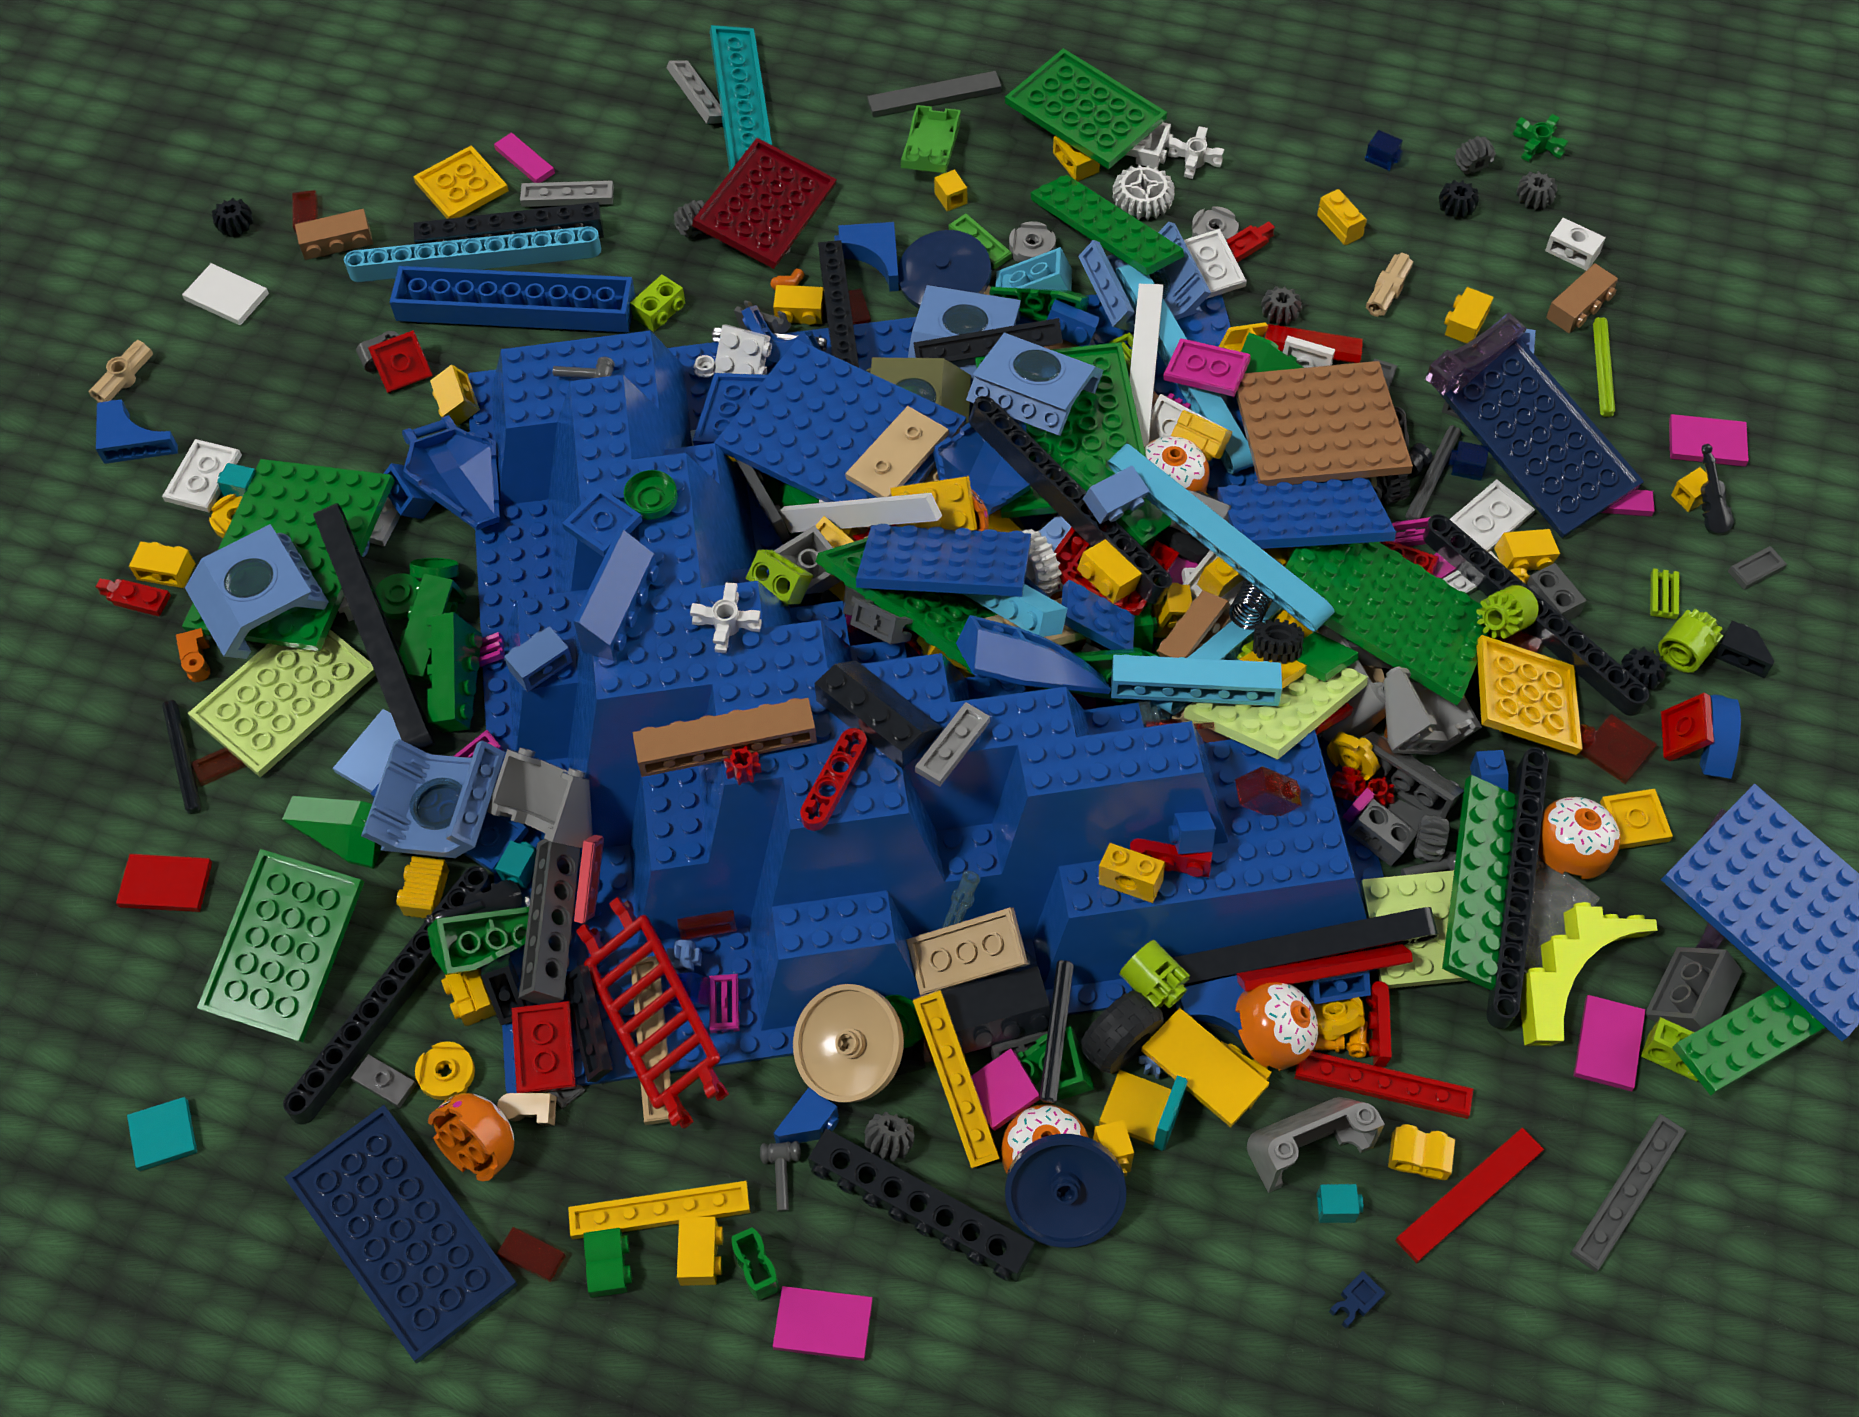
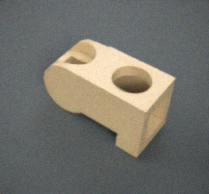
[497,1093,557,1126]

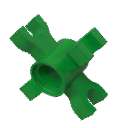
[1513,114,1568,162]

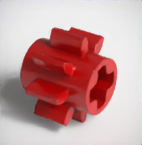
[724,746,761,785]
[1331,766,1366,801]
[1364,777,1395,807]

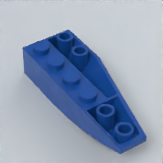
[956,615,1111,694]

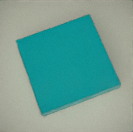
[1153,1075,1188,1151]
[127,1097,197,1171]

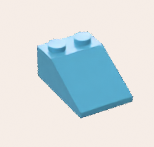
[995,247,1072,291]

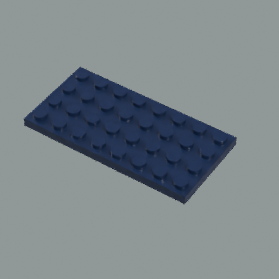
[1437,335,1644,538]
[284,1105,518,1364]

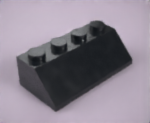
[814,661,943,769]
[925,963,1051,1054]

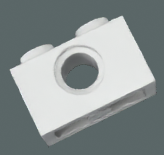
[1545,218,1606,271]

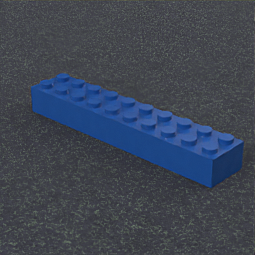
[390,266,636,332]

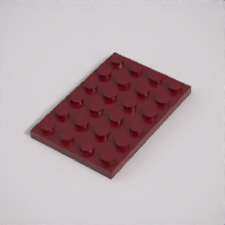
[692,138,837,269]

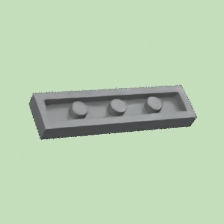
[667,60,723,124]
[520,181,614,207]

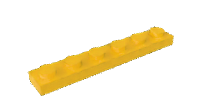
[913,990,999,1168]
[568,1181,750,1239]

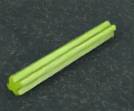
[1593,317,1615,417]

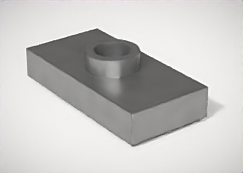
[351,1054,417,1109]

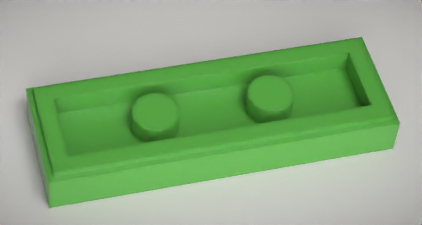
[949,213,1012,270]

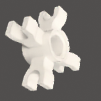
[1168,126,1224,179]
[690,582,762,653]

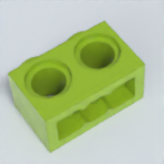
[630,275,685,332]
[745,550,813,606]
[1641,1017,1698,1082]

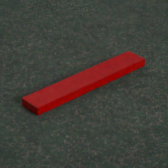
[1237,944,1413,992]
[1294,1051,1473,1119]
[1395,1127,1544,1264]

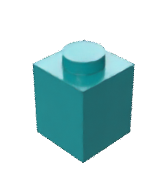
[217,463,256,497]
[495,841,536,889]
[1316,1184,1363,1223]

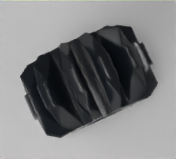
[1438,180,1479,219]
[212,198,253,237]
[1621,646,1667,691]

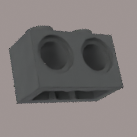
[1526,563,1587,621]
[1347,799,1417,866]

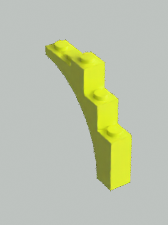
[1520,902,1658,1046]

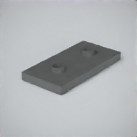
[735,459,791,545]

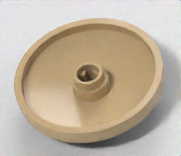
[793,984,904,1103]

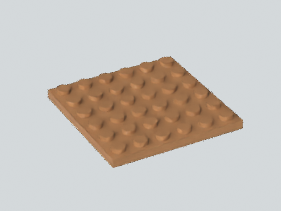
[1236,361,1413,486]

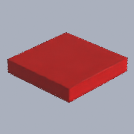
[368,330,433,393]
[1661,693,1714,761]

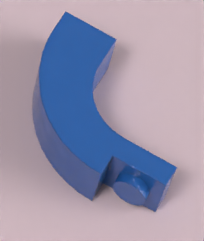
[741,305,822,363]
[1699,695,1741,779]

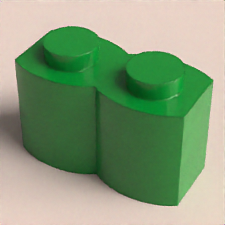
[732,1227,779,1301]
[584,1228,632,1298]

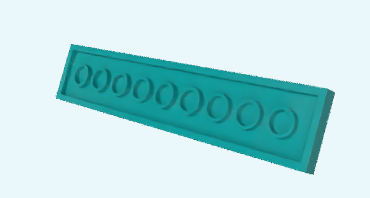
[710,25,772,171]

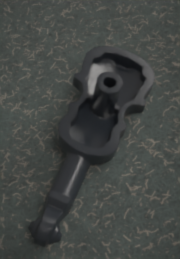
[1701,444,1734,533]
[424,879,522,927]

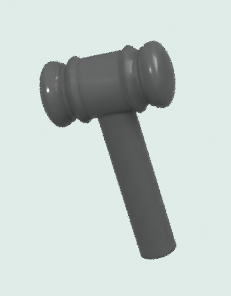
[553,357,615,378]
[1401,851,1456,876]
[760,1141,801,1212]

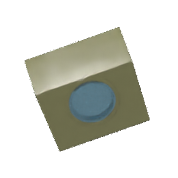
[866,357,971,423]

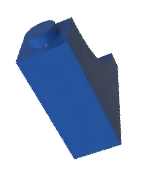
[834,222,899,292]
[96,399,178,464]
[1174,975,1254,1059]

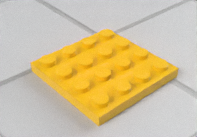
[1477,635,1582,755]

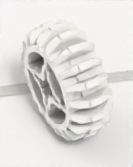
[1113,164,1175,221]
[1022,529,1062,596]

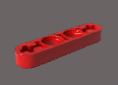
[800,728,867,831]

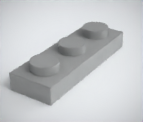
[915,702,990,787]

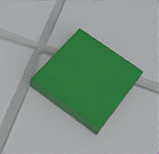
[1295,632,1359,682]

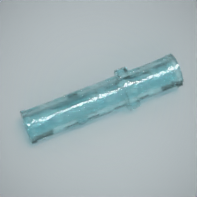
[941,871,980,929]

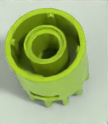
[1476,585,1538,639]
[1658,609,1723,672]
[1119,940,1190,1008]

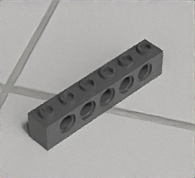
[518,839,581,1005]

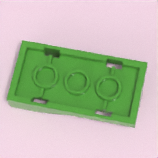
[901,105,961,173]

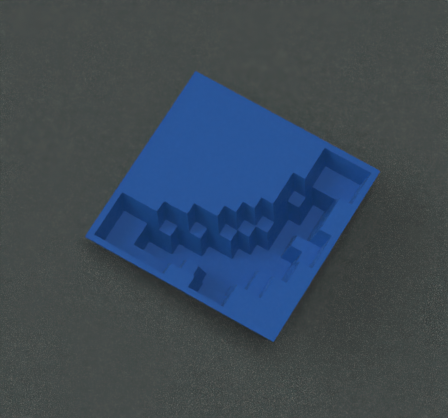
[468,286,1384,1094]

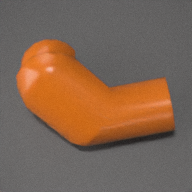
[770,268,805,290]

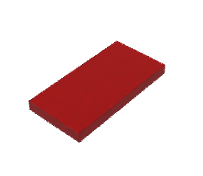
[1265,324,1363,363]

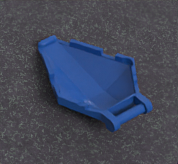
[402,415,500,530]
[934,417,1030,517]

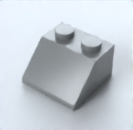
[774,526,841,594]

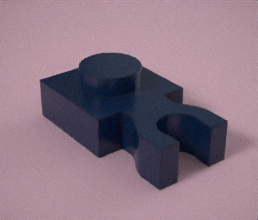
[1329,1271,1386,1329]

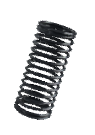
[1229,558,1282,629]

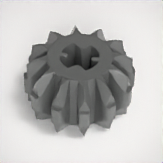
[1454,136,1496,175]
[1516,171,1558,210]
[674,200,705,237]
[1261,285,1302,326]
[1414,815,1449,862]
[864,1111,914,1162]

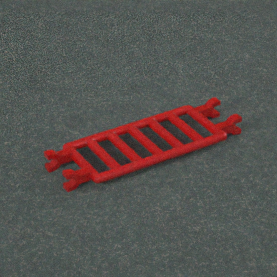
[576,897,729,1129]

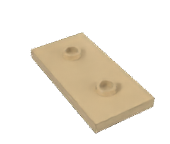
[845,406,949,498]
[906,907,1028,995]

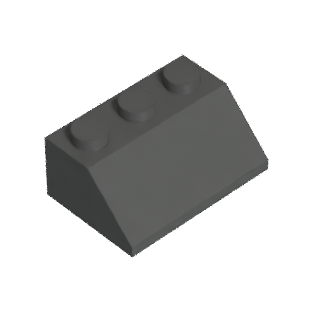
[1645,947,1742,1032]

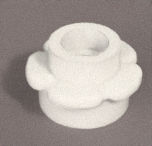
[694,355,715,378]

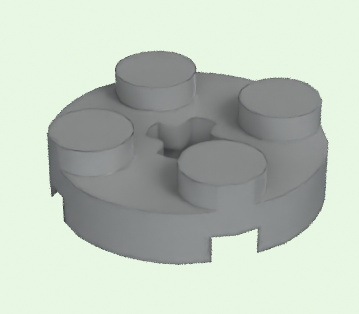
[1192,207,1239,240]
[1009,222,1056,262]

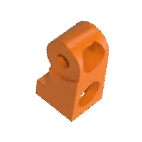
[176,628,210,682]

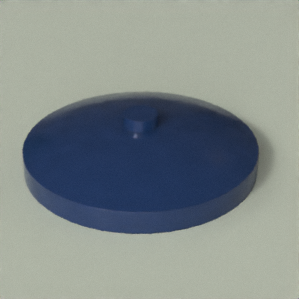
[898,230,992,313]
[1005,1134,1126,1248]

